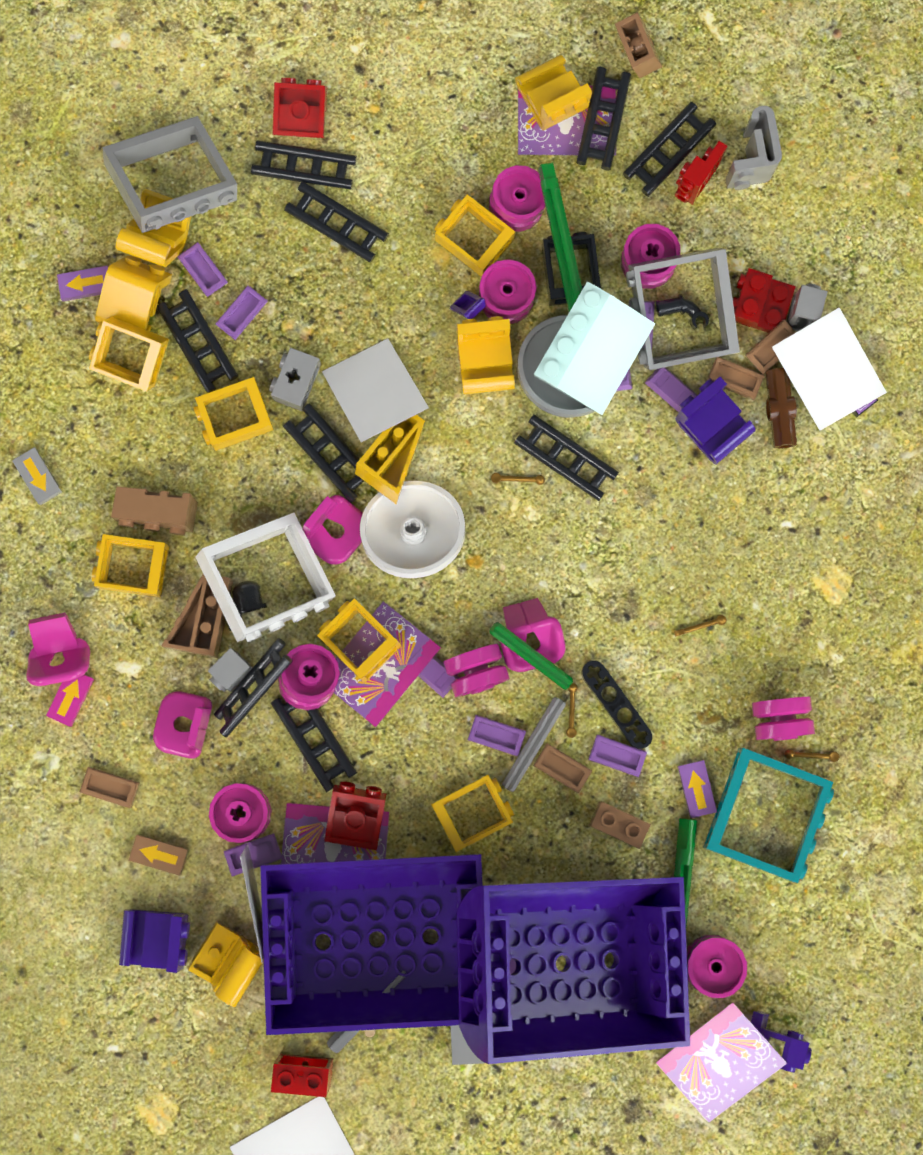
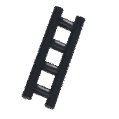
[576,67,631,171]
[623,102,716,197]
[251,140,357,190]
[284,181,389,263]
[157,289,238,393]
[283,403,371,503]
[514,414,619,501]
[214,638,292,737]
[271,698,358,793]

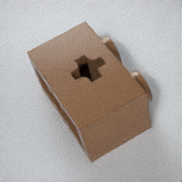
[615,12,662,78]
[588,801,651,849]

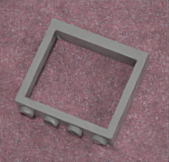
[102,116,237,233]
[626,247,740,370]

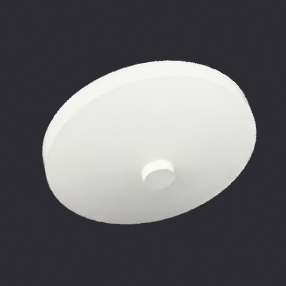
[360,481,465,578]

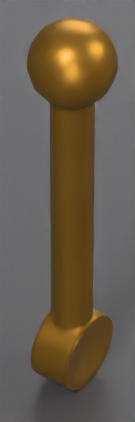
[491,473,545,485]
[674,615,727,637]
[566,683,578,738]
[784,749,840,762]

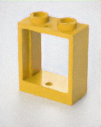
[434,194,515,277]
[89,316,169,392]
[193,377,274,451]
[91,534,169,598]
[317,598,402,684]
[431,775,515,852]

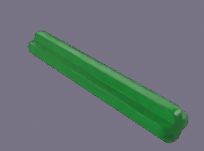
[489,622,573,690]

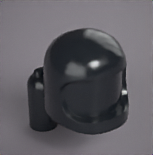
[228,581,267,631]

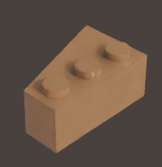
[111,486,198,536]
[161,574,233,658]

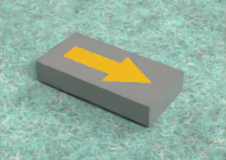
[12,447,62,505]

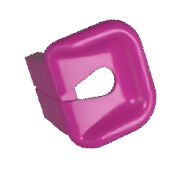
[303,495,363,565]
[500,598,566,672]
[26,612,90,686]
[153,691,212,759]

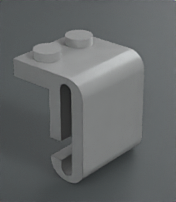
[725,106,782,190]

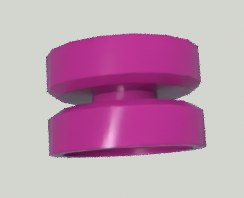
[489,165,545,232]
[621,224,680,289]
[479,259,536,324]
[278,644,340,710]
[443,644,510,698]
[752,696,815,741]
[209,783,272,843]
[687,935,747,998]

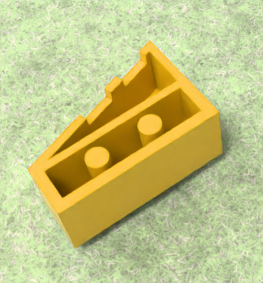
[355,414,425,504]

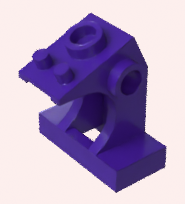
[751,1011,812,1073]

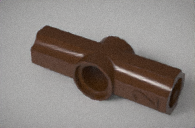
[765,368,797,449]

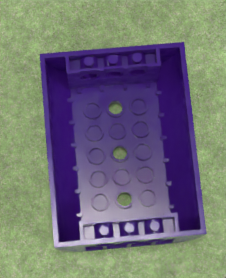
[260,854,483,1035]
[457,877,691,1064]

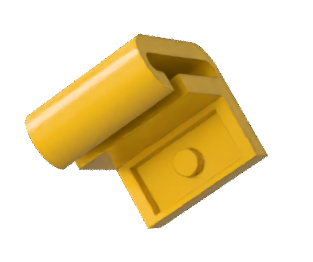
[515,55,592,131]
[116,189,191,267]
[95,255,172,331]
[457,316,515,395]
[187,921,264,1007]

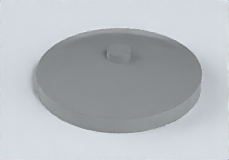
[517,315,594,418]

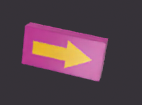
[46,675,94,727]

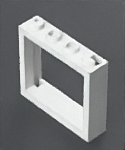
[196,513,336,642]

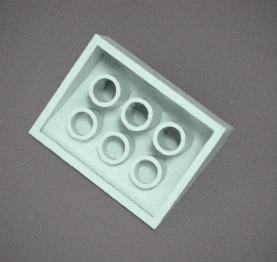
[534,281,655,415]

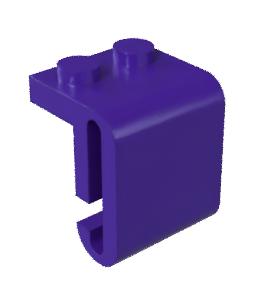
[675,377,756,465]
[119,909,190,973]

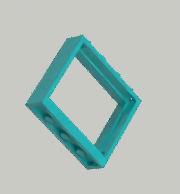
[703,748,834,883]

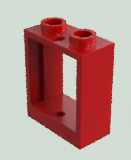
[271,1054,334,1097]

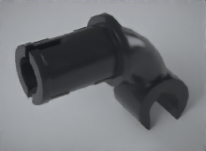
[656,294,709,330]

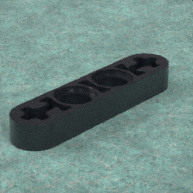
[581,661,652,749]

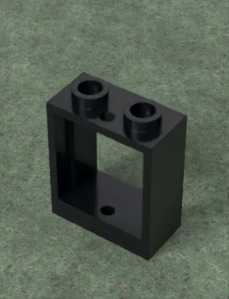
[542,232,601,306]

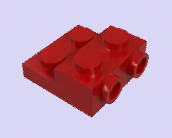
[273,78,327,138]
[674,141,728,205]
[733,268,796,333]
[324,781,387,851]

